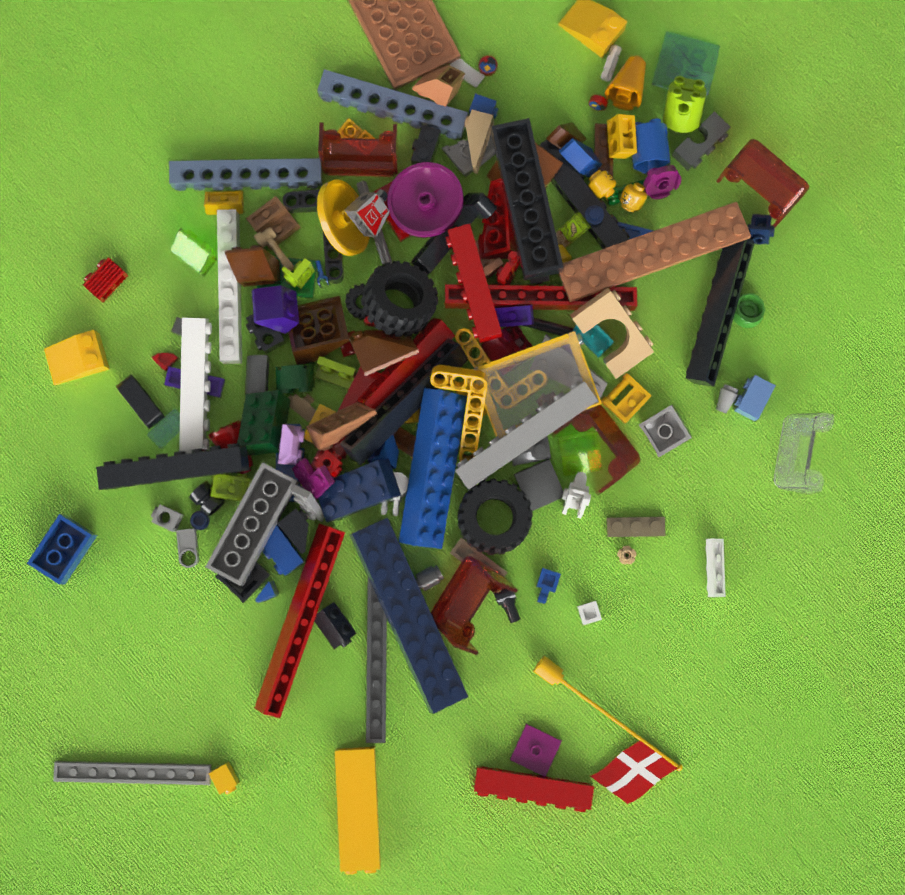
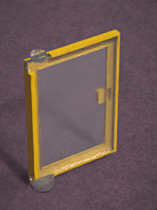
[473,331,602,439]

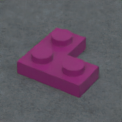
[292,458,335,500]

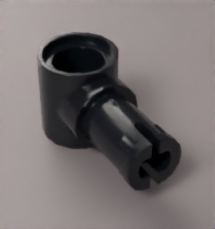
[492,583,521,623]

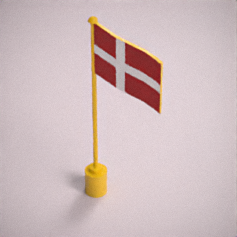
[533,656,683,804]

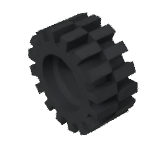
[345,284,368,320]

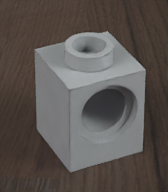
[151,505,184,532]

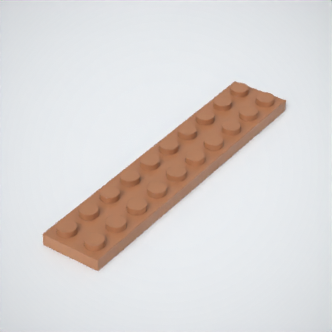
[559,202,751,302]

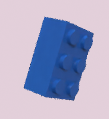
[27,514,98,584]

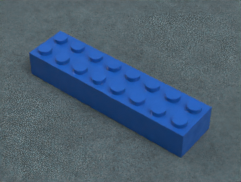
[399,388,467,549]

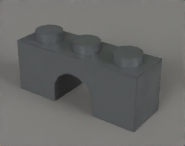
[672,111,730,171]

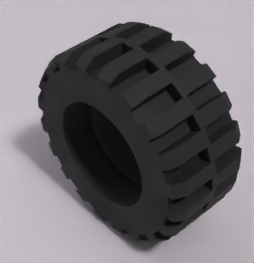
[361,261,438,337]
[457,479,533,555]

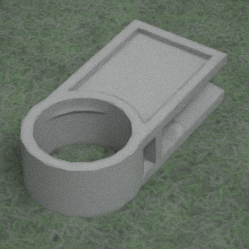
[176,528,199,568]

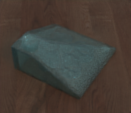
[652,31,720,97]

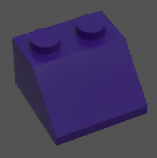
[252,285,299,334]

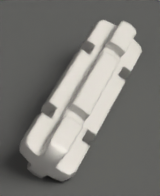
[601,45,622,82]

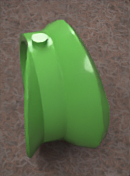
[733,293,766,328]

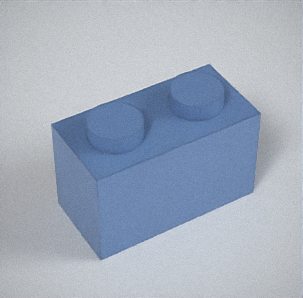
[734,375,776,421]

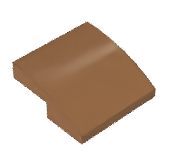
[246,196,301,250]

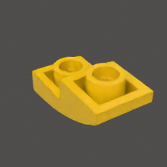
[336,118,379,157]

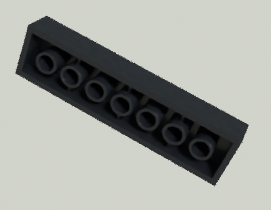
[491,118,563,281]

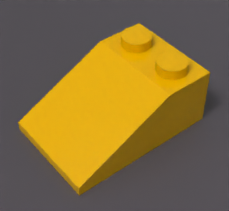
[558,0,628,58]
[44,330,109,385]

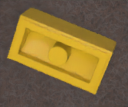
[204,191,244,215]

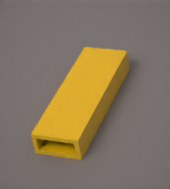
[335,746,381,874]

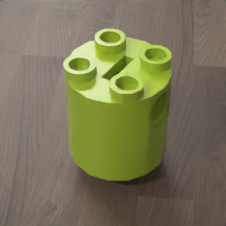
[663,76,707,133]

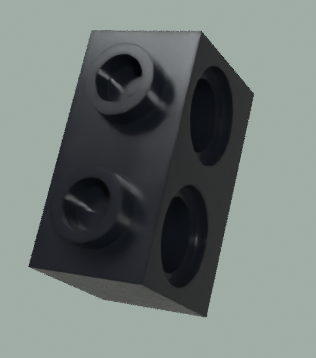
[246,314,286,354]

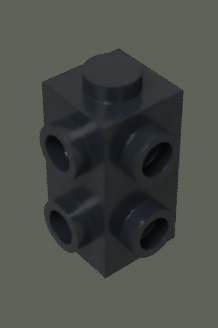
[314,602,357,649]

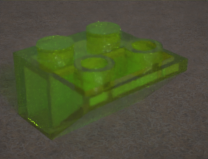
[171,228,217,277]
[557,431,602,477]

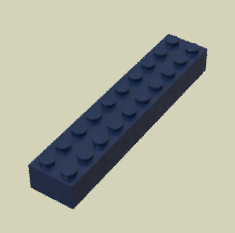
[349,518,468,714]

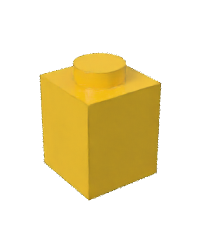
[208,762,240,795]

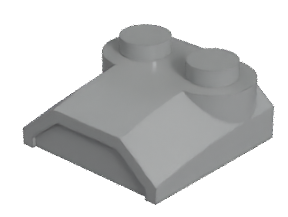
[639,405,692,457]

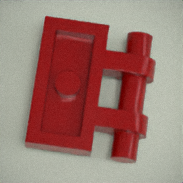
[496,251,520,285]

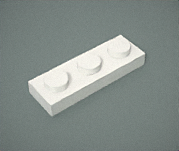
[705,539,726,597]

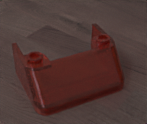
[318,122,398,177]
[716,139,809,227]
[551,405,640,495]
[431,556,518,655]

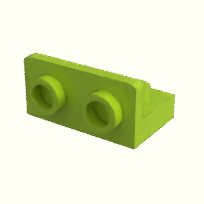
[282,258,315,288]
[315,356,357,389]
[210,473,253,501]

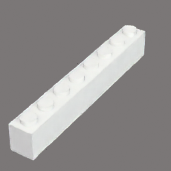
[217,209,242,364]
[179,318,212,454]

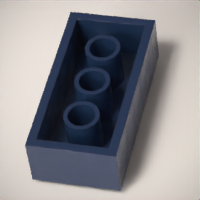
[318,459,401,523]

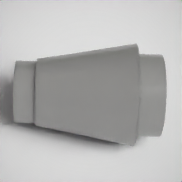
[716,384,739,413]

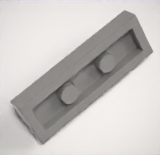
[291,485,325,522]

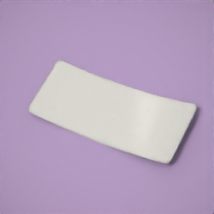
[450,59,485,87]

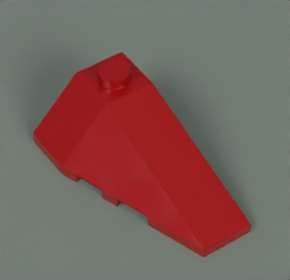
[478,178,518,259]

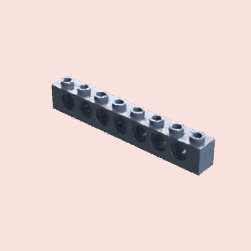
[317,69,468,140]
[169,158,323,191]

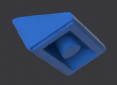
[255,581,279,603]

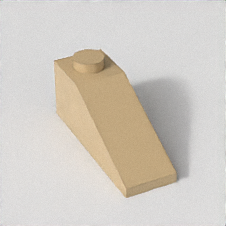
[464,110,495,174]

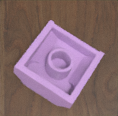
[278,424,305,465]

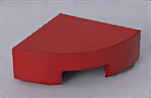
[152,353,179,372]

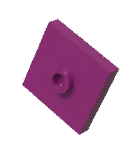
[510,724,562,777]

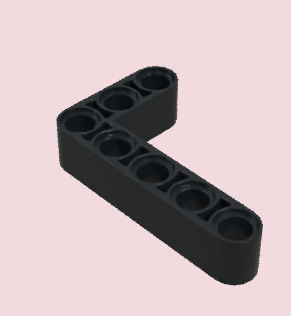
[283,189,344,284]
[411,193,497,275]

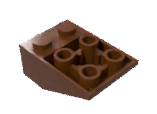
[225,245,280,287]

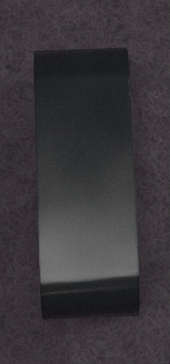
[116,374,165,429]

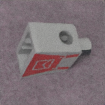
[344,189,389,237]

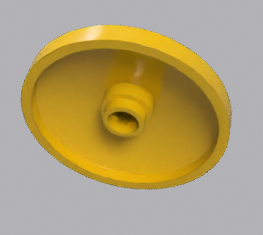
[317,179,369,256]

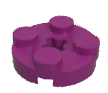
[643,165,681,199]

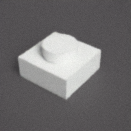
[577,601,602,625]

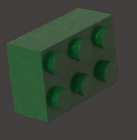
[237,390,291,456]

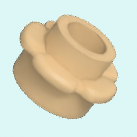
[617,546,636,565]

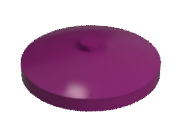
[387,162,464,238]

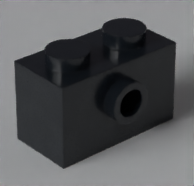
[411,125,441,165]

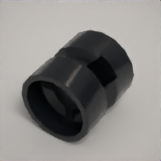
[189,481,226,517]

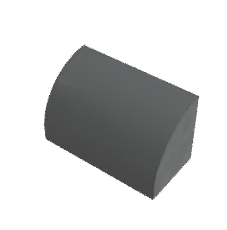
[245,355,270,395]

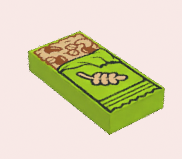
[555,212,591,249]

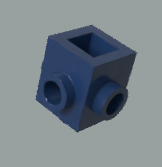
[747,214,775,245]

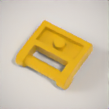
[601,373,652,424]

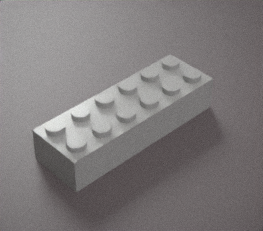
[206,462,299,586]

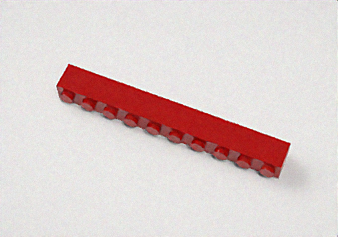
[445,284,637,311]
[254,524,345,719]

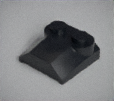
[215,561,271,603]

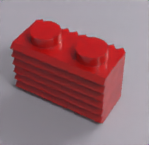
[82,257,128,303]

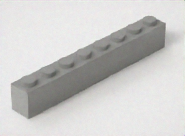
[455,380,598,490]

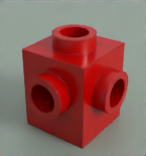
[314,449,343,478]

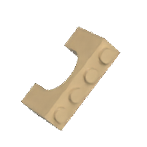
[570,288,654,379]

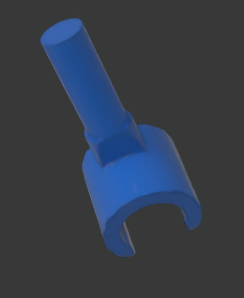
[315,260,329,287]

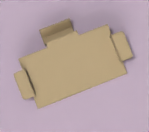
[288,393,316,422]

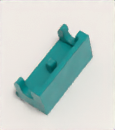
[573,325,614,358]

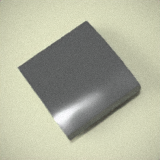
[514,459,563,511]

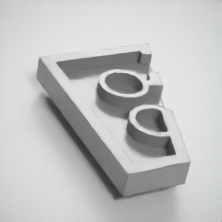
[442,136,496,177]

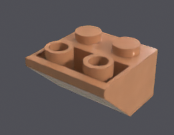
[412,65,466,107]

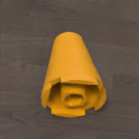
[605,56,646,110]

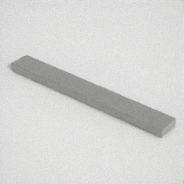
[53,761,212,785]

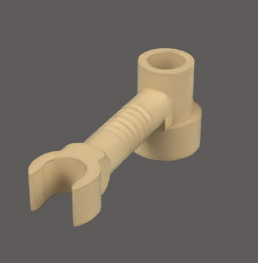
[253,227,294,271]

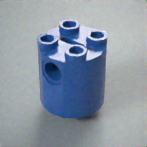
[632,118,670,175]

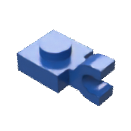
[536,568,561,604]

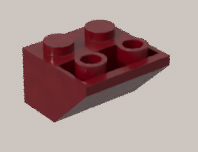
[481,326,533,376]

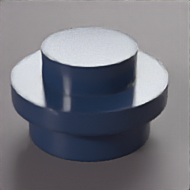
[585,205,604,225]
[190,511,210,530]

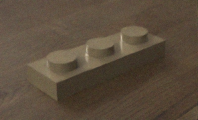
[606,517,665,537]
[450,538,508,588]

